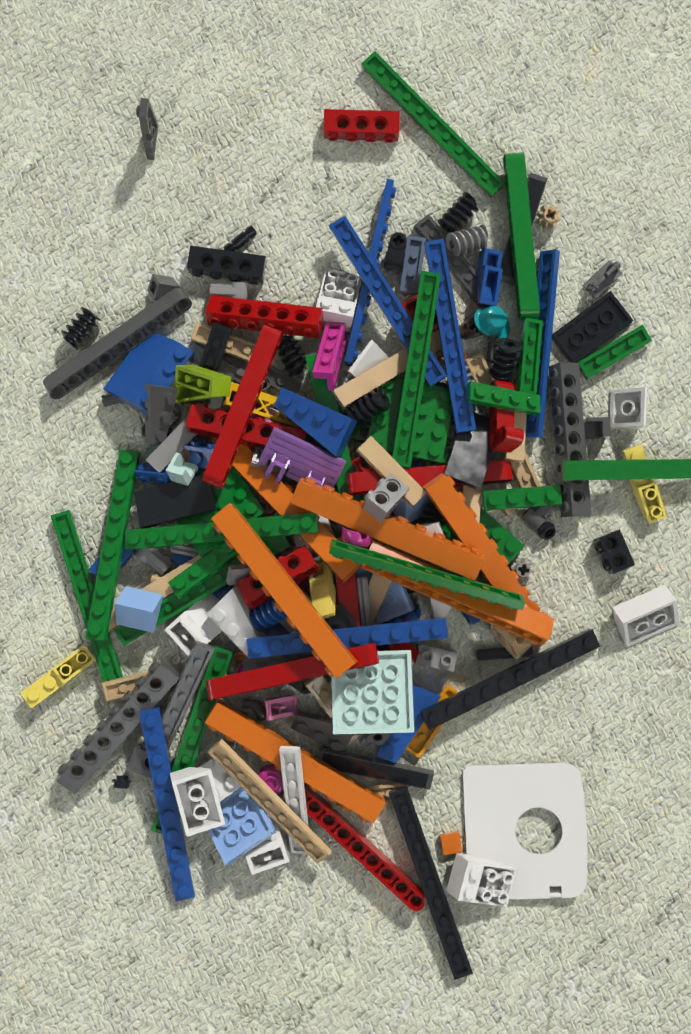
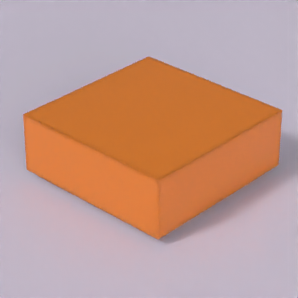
[440,831,462,855]

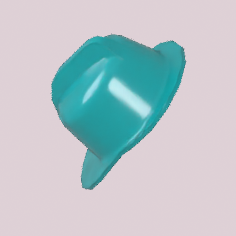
[474,306,510,338]

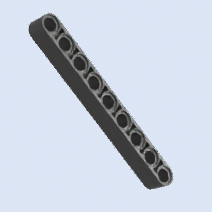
[43,287,192,399]

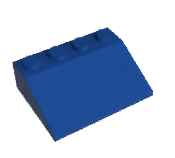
[103,333,194,417]

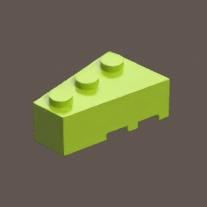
[174,365,231,403]

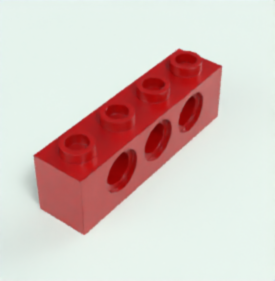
[324,109,400,143]
[236,545,319,609]

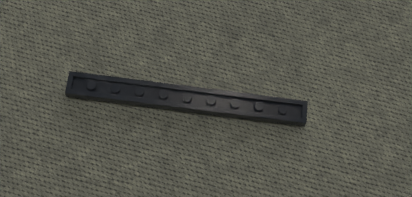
[420,629,600,730]
[388,785,473,980]

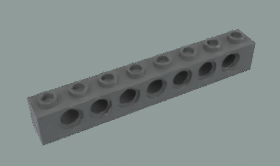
[549,362,591,518]
[56,658,179,795]

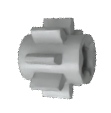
[509,558,535,582]

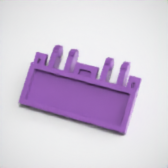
[258,427,346,488]

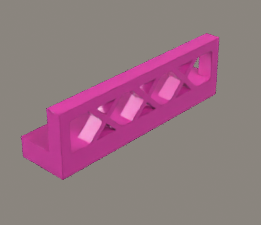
[313,322,347,391]

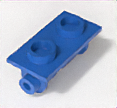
[133,462,173,485]

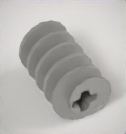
[445,225,488,256]

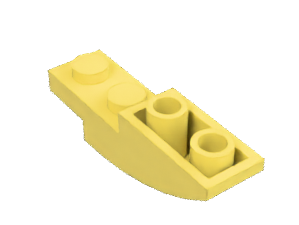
[622,444,667,524]
[309,559,336,619]
[20,644,96,709]

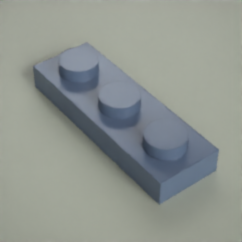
[399,236,426,295]

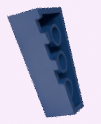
[274,388,357,457]
[376,684,441,763]

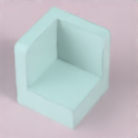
[166,452,198,486]

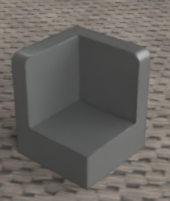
[147,274,180,301]
[584,417,611,439]

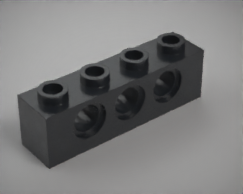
[187,245,267,285]

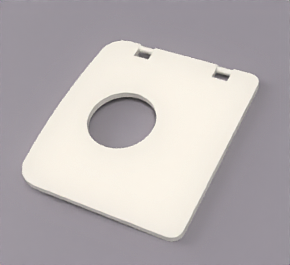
[463,763,588,899]

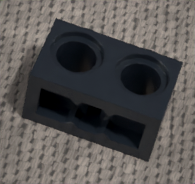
[594,529,635,574]

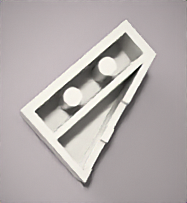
[207,585,266,657]

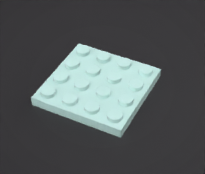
[332,650,414,734]

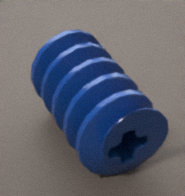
[249,598,288,631]

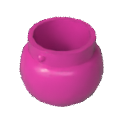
[257,764,284,796]

